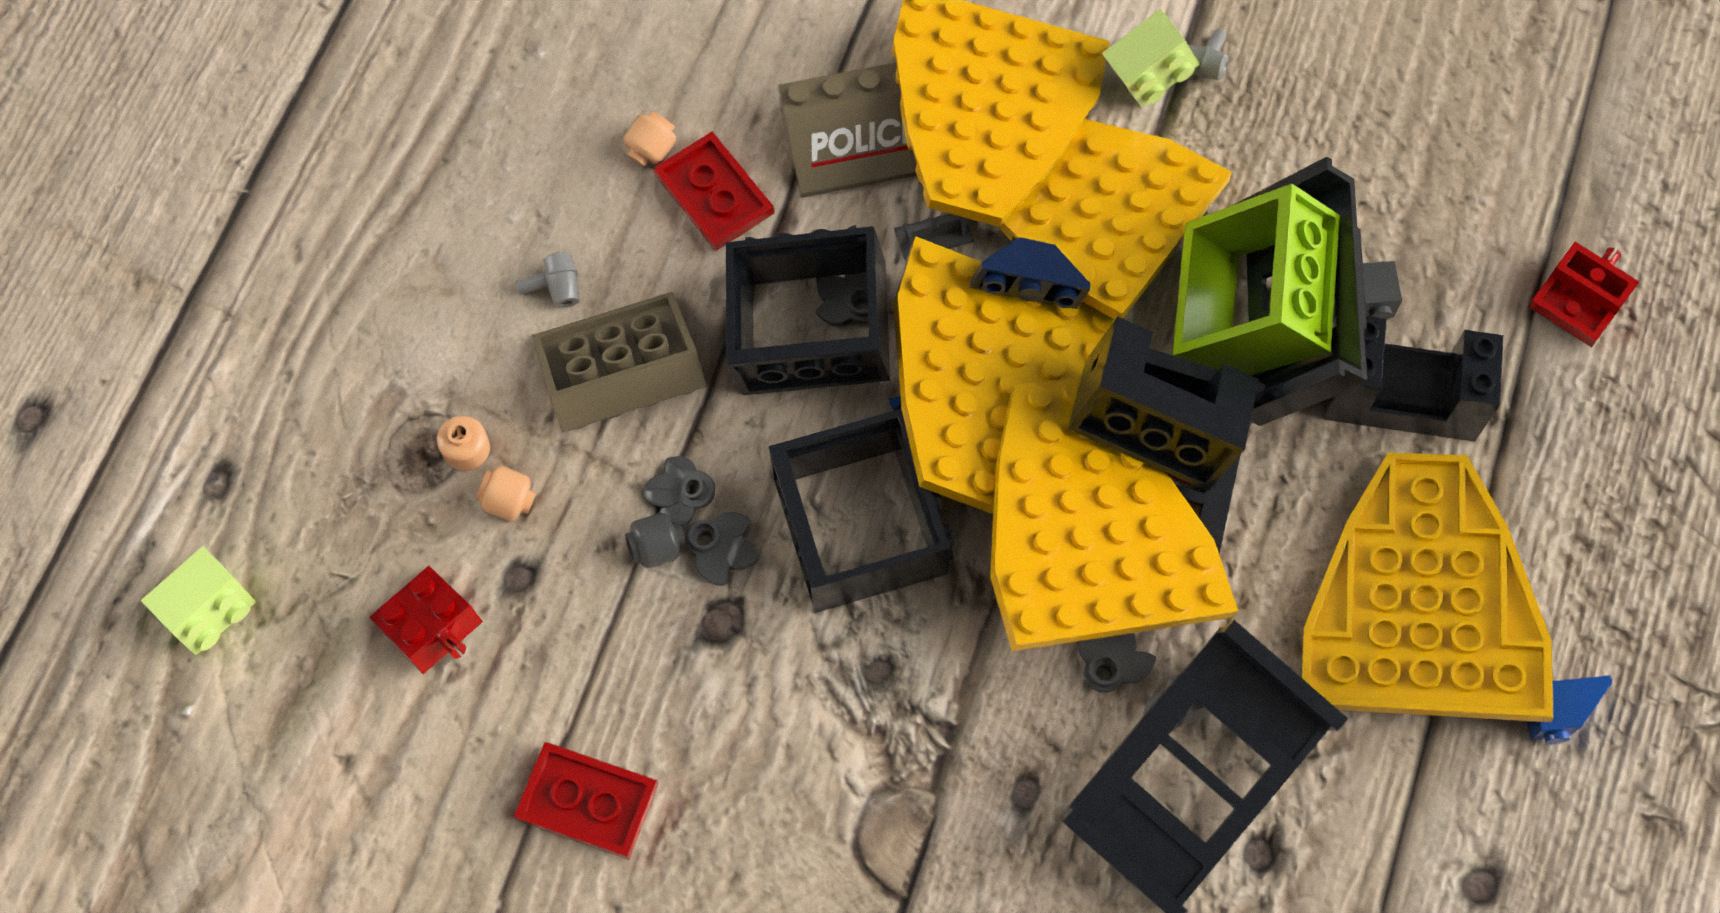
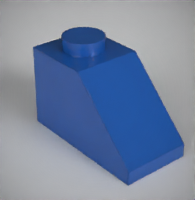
[1526,675,1612,745]

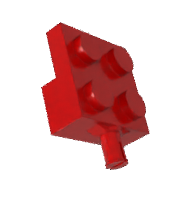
[1528,241,1639,348]
[369,565,483,674]

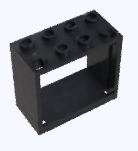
[726,225,890,395]
[768,409,955,613]

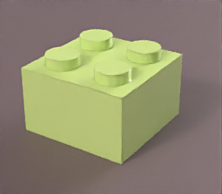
[1102,8,1200,108]
[140,546,256,655]

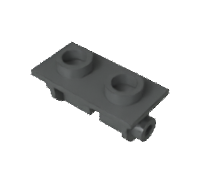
[894,213,974,261]

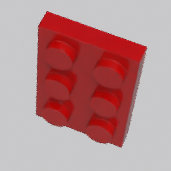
[653,131,775,252]
[514,742,659,860]

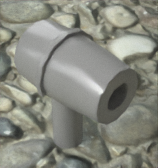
[1188,29,1228,80]
[516,252,579,308]

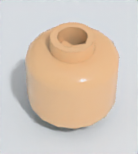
[623,111,676,167]
[437,415,490,471]
[476,466,536,522]

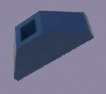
[970,237,1090,309]

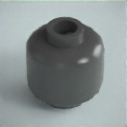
[625,513,685,568]

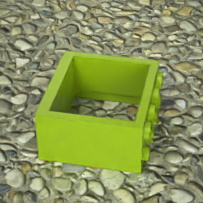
[1172,184,1340,375]

